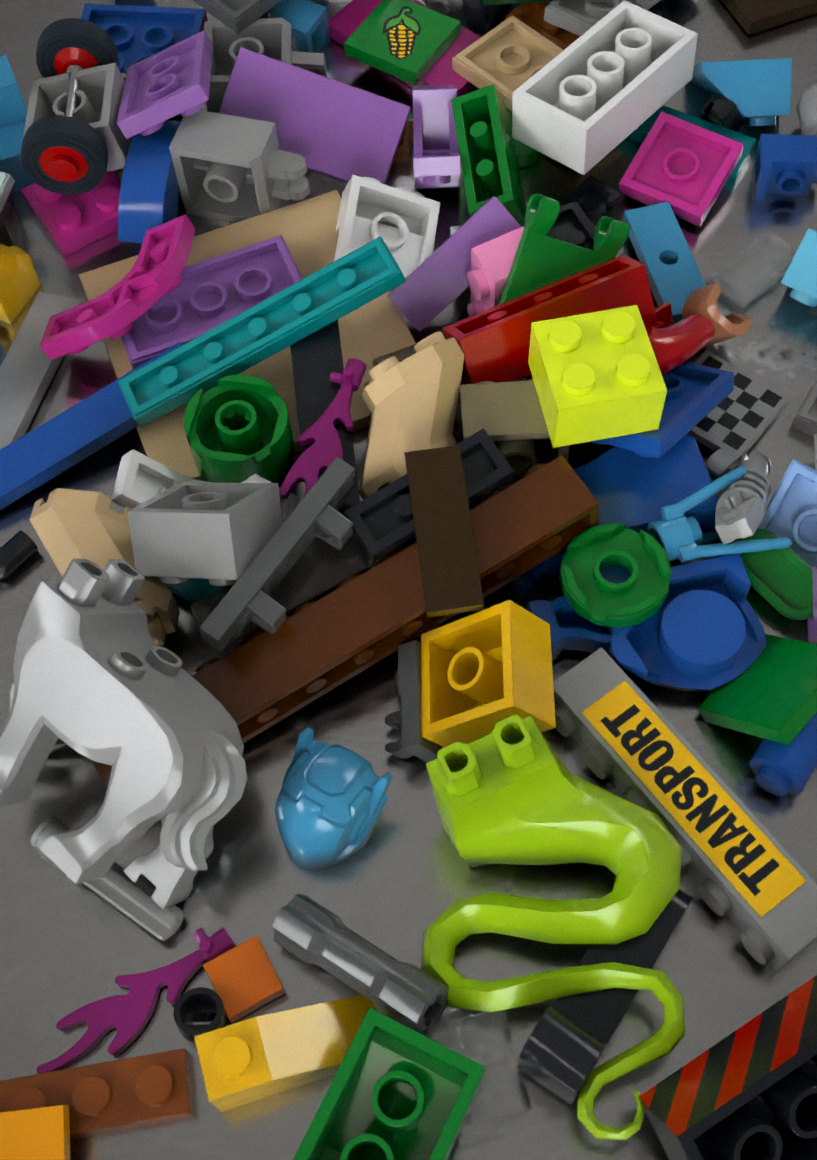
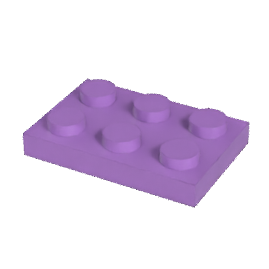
[117,30,213,139]

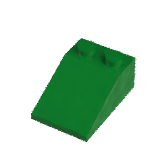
[293,1007,486,1160]

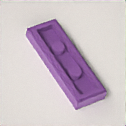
[387,195,521,332]

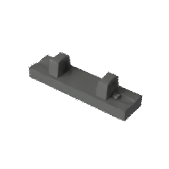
[200,456,355,657]

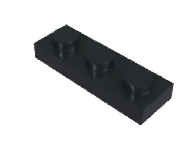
[344,428,514,562]

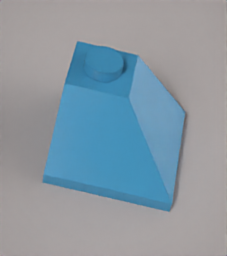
[691,58,792,127]

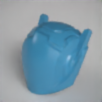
[275,727,393,870]

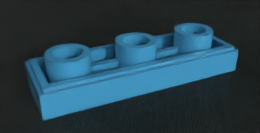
[623,201,706,323]

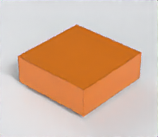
[203,935,286,1023]

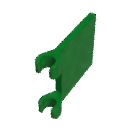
[499,194,629,305]

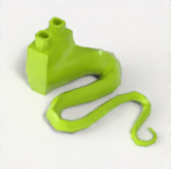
[421,714,685,1140]

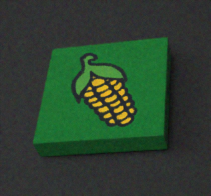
[344,0,461,85]

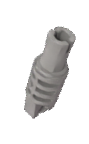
[715,451,772,544]

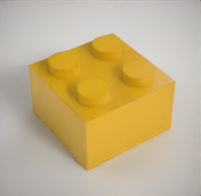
[421,600,556,747]

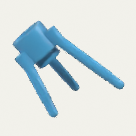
[647,466,792,562]

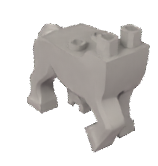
[0,559,248,909]

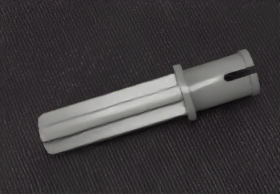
[30,816,184,941]

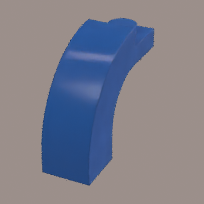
[118,120,181,244]

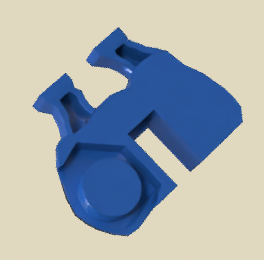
[528,435,767,692]

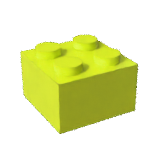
[528,305,667,448]

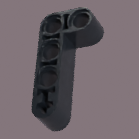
[517,889,693,1105]

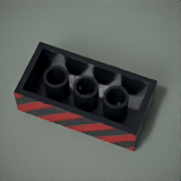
[638,975,817,1160]

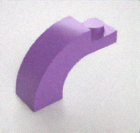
[412,85,460,189]

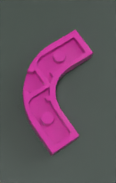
[39,214,196,360]

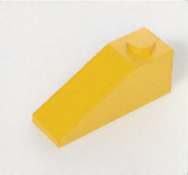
[194,995,378,1112]

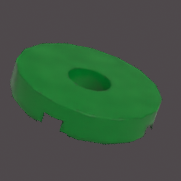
[559,522,672,628]

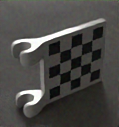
[686,350,790,482]

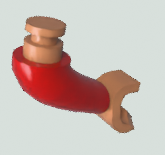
[617,282,754,375]

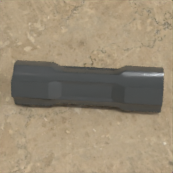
[272,894,449,1036]

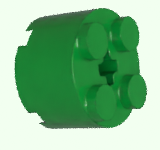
[183,374,295,485]

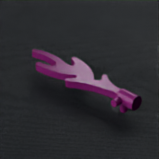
[280,358,367,499]
[36,927,236,1074]

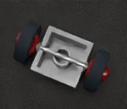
[21,18,133,195]

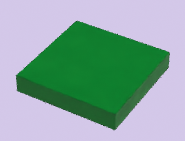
[697,634,817,745]

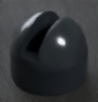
[174,987,226,1043]

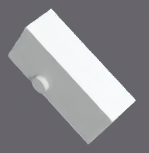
[512,0,698,175]

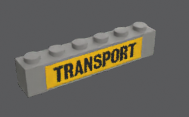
[553,647,817,973]

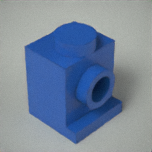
[753,134,817,201]

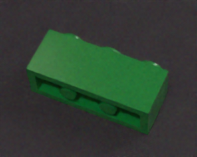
[451,84,526,227]

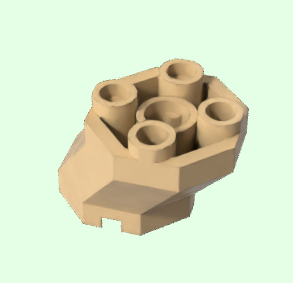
[359,331,465,499]
[30,488,180,646]

